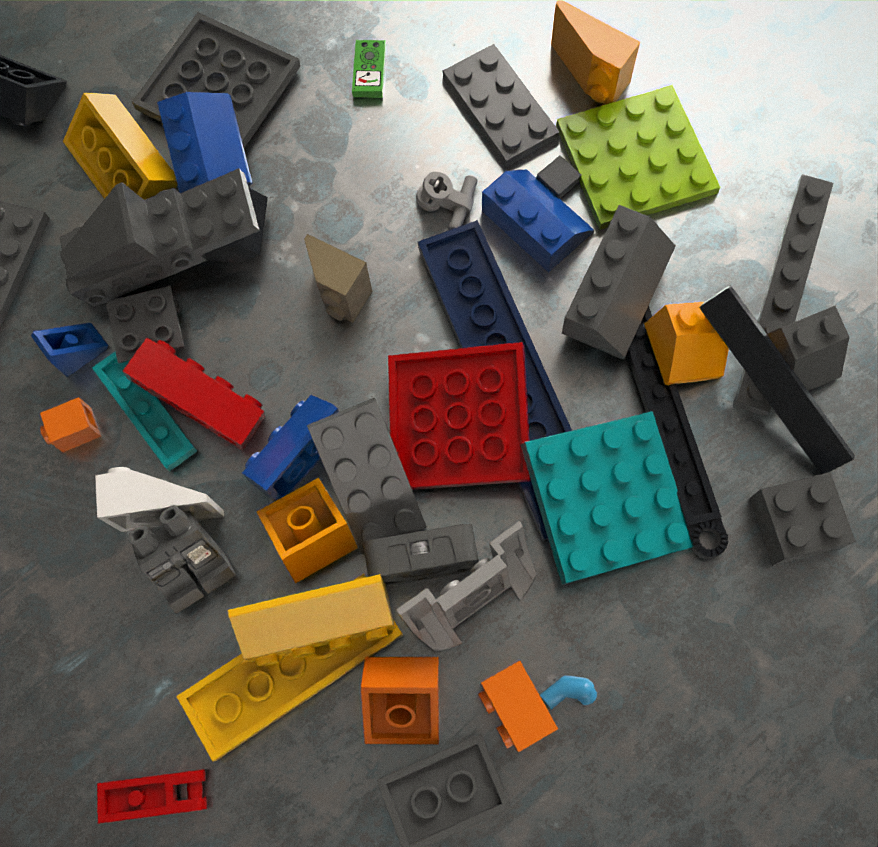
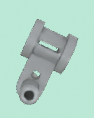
[416,171,478,230]

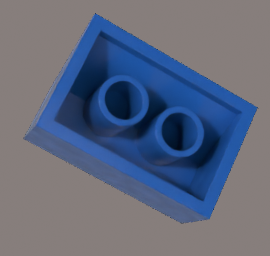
[157,92,253,193]
[482,169,594,273]
[242,395,339,502]

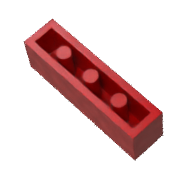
[123,338,265,451]

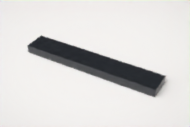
[699,285,855,474]

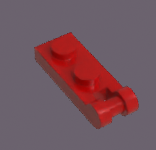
[97,769,207,824]

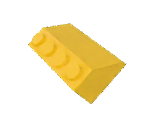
[63,93,178,200]
[228,574,395,667]

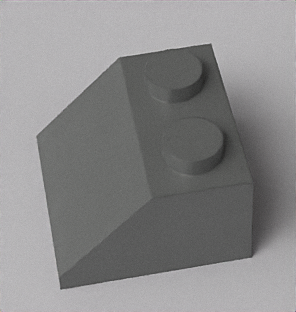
[767,306,849,391]

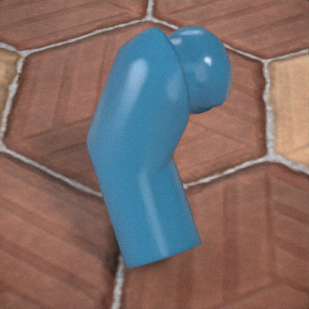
[540,675,597,710]

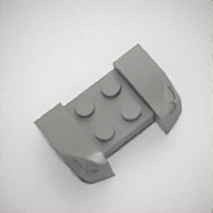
[396,521,536,652]

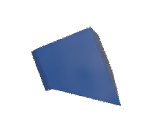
[31,322,108,377]

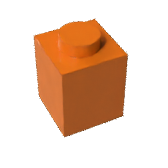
[40,397,101,452]

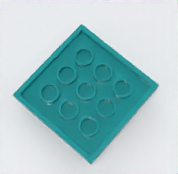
[521,411,694,584]

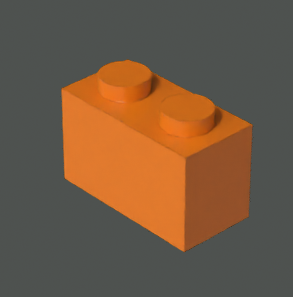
[478,661,558,752]

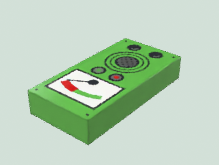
[352,40,386,98]

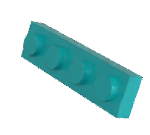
[92,351,197,472]

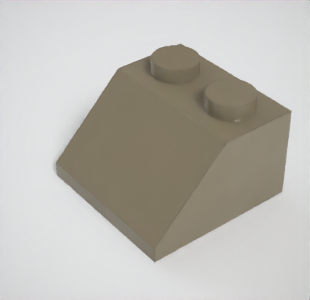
[304,234,373,323]

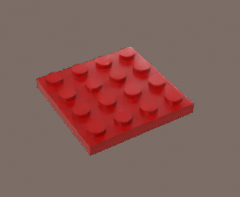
[388,342,531,490]

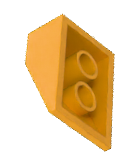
[551,0,640,105]

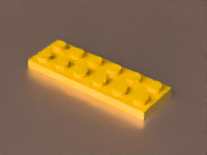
[176,573,403,762]

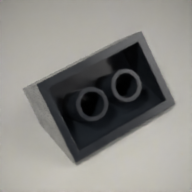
[0,55,67,126]

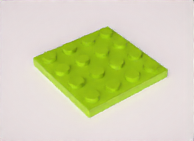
[556,85,721,230]

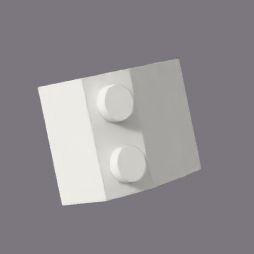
[95,467,224,532]

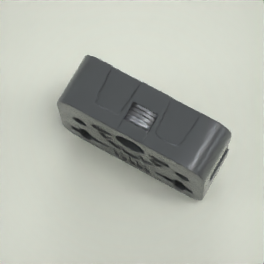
[363,524,479,587]

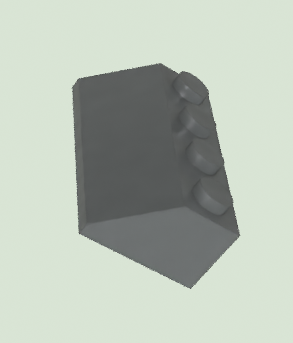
[562,205,676,360]

